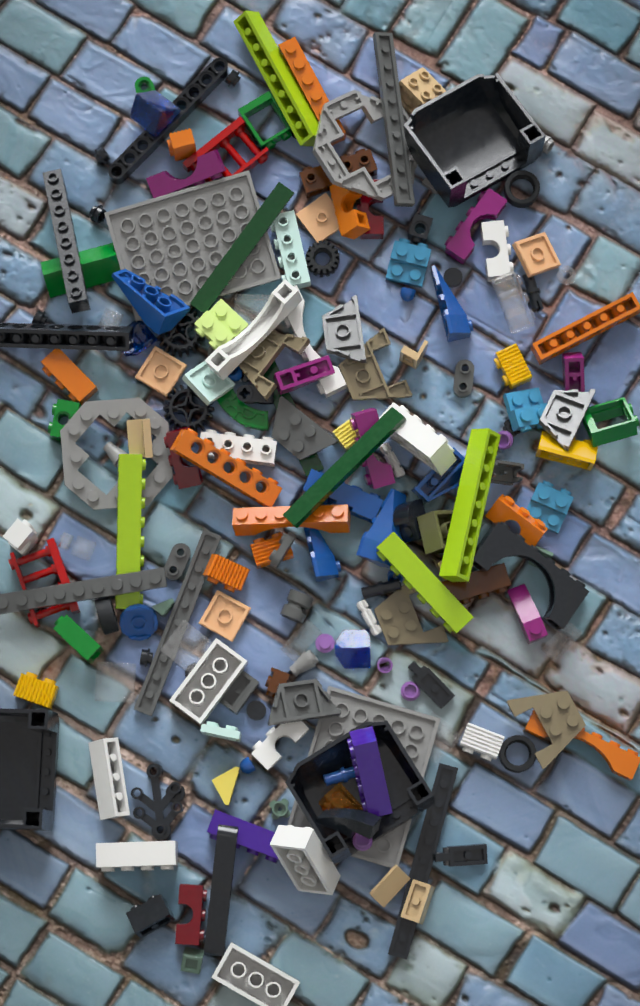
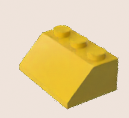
[535,431,598,471]

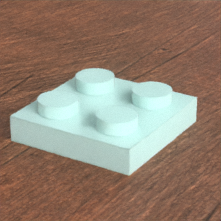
[182,361,235,406]
[200,721,242,742]

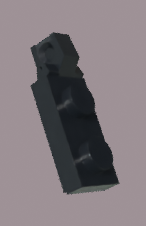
[408,661,455,709]
[432,843,488,867]

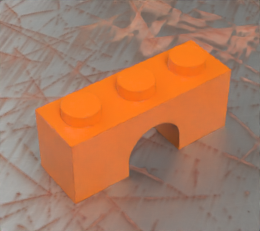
[329,184,370,240]
[485,494,548,546]

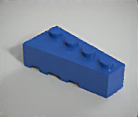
[303,469,383,523]

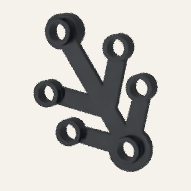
[131,763,184,840]

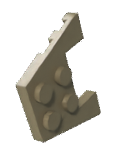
[338,328,412,401]
[238,331,310,400]
[374,585,449,646]
[506,691,586,770]

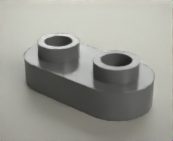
[453,359,474,398]
[269,532,296,569]
[164,543,191,581]

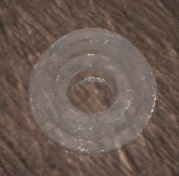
[557,266,576,285]

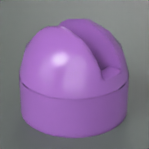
[377,657,393,673]

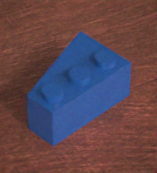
[411,447,465,503]

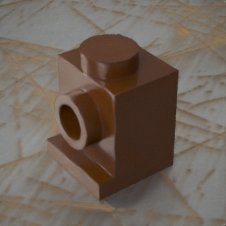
[265,667,290,698]

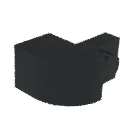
[393,498,426,543]

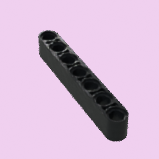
[204,824,238,957]

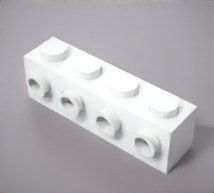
[200,429,277,467]
[88,737,130,820]

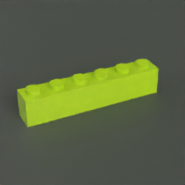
[376,531,474,634]

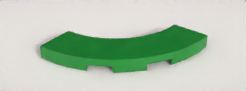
[217,389,269,431]

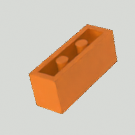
[41,349,98,406]

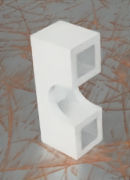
[480,220,514,282]
[3,518,39,556]
[251,721,309,771]

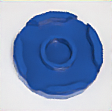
[119,604,158,641]

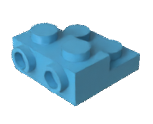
[385,238,431,288]
[503,387,547,433]
[527,481,574,534]

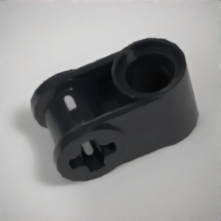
[236,385,274,405]

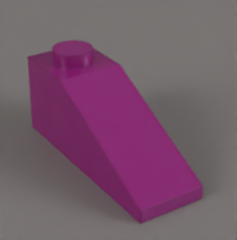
[562,352,585,392]
[273,355,335,395]
[507,584,548,644]

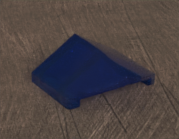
[121,320,158,356]
[335,629,371,669]

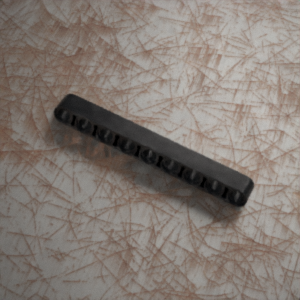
[108,57,229,184]

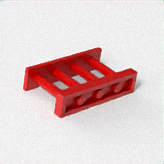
[182,116,269,183]
[9,538,80,628]

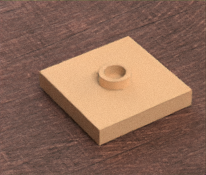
[296,193,339,243]
[512,232,561,278]
[135,346,187,398]
[199,590,251,642]

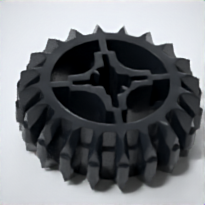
[156,308,206,358]
[163,385,215,433]

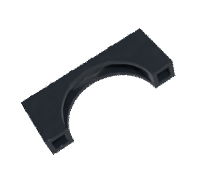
[473,522,589,629]

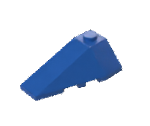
[431,265,473,342]
[112,269,190,335]
[356,489,406,568]
[303,527,341,582]

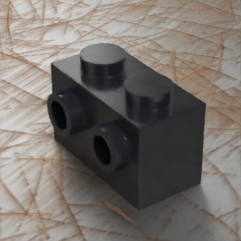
[126,894,175,938]

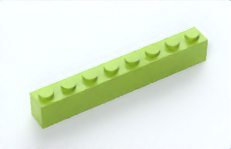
[233,11,319,146]
[439,428,501,582]
[115,454,146,609]

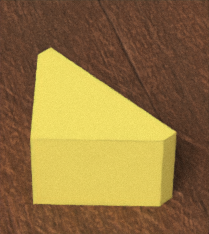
[212,767,240,806]

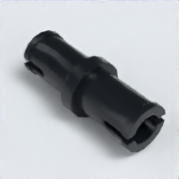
[522,274,544,312]
[361,578,402,599]

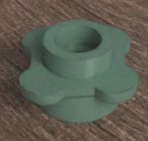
[270,799,291,820]

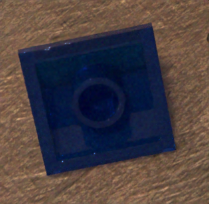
[130,90,181,137]

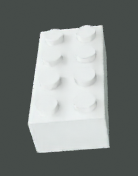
[379,402,457,476]
[169,638,248,725]
[270,825,341,895]
[96,841,178,872]
[211,942,300,1006]

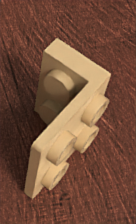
[399,67,446,114]

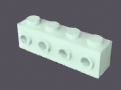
[270,210,311,289]

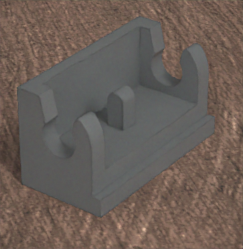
[491,460,524,486]
[220,671,260,715]

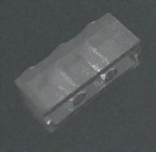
[491,271,536,334]

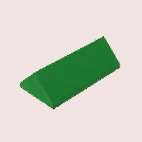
[40,243,121,298]

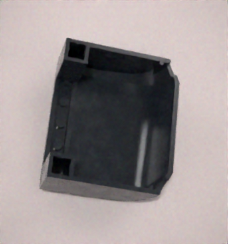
[403,73,546,208]
[0,708,59,831]
[285,720,435,864]

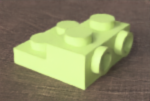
[194,299,249,350]

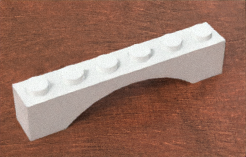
[205,280,303,381]
[283,285,347,398]

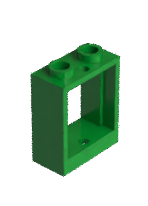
[238,90,292,151]
[582,397,639,447]
[53,614,104,664]

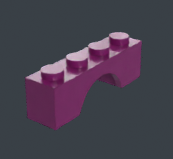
[146,149,226,198]
[444,188,507,265]
[349,408,396,489]

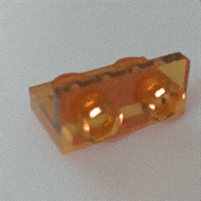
[318,782,363,811]

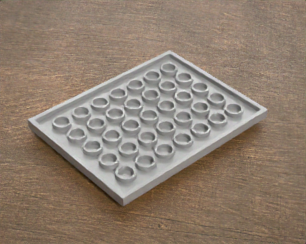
[104,170,281,322]
[288,686,440,868]

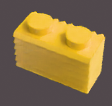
[493,344,533,390]
[13,672,59,709]

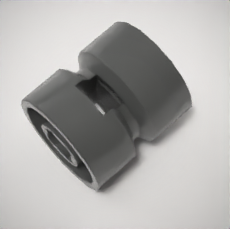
[280,589,313,624]

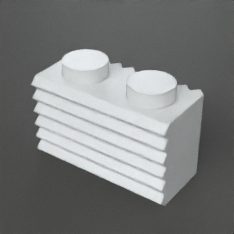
[459,723,505,761]

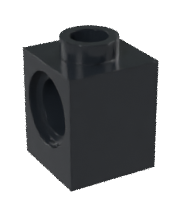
[408,213,433,244]

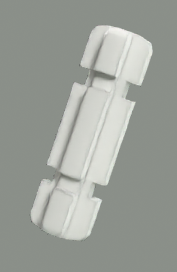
[380,442,405,478]
[357,599,382,636]

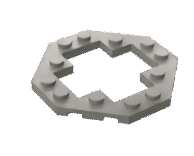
[312,90,417,201]
[60,398,173,510]

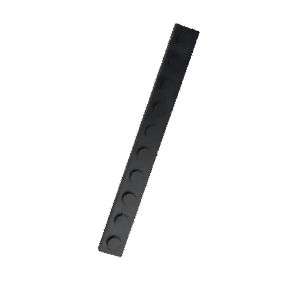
[388,763,458,959]

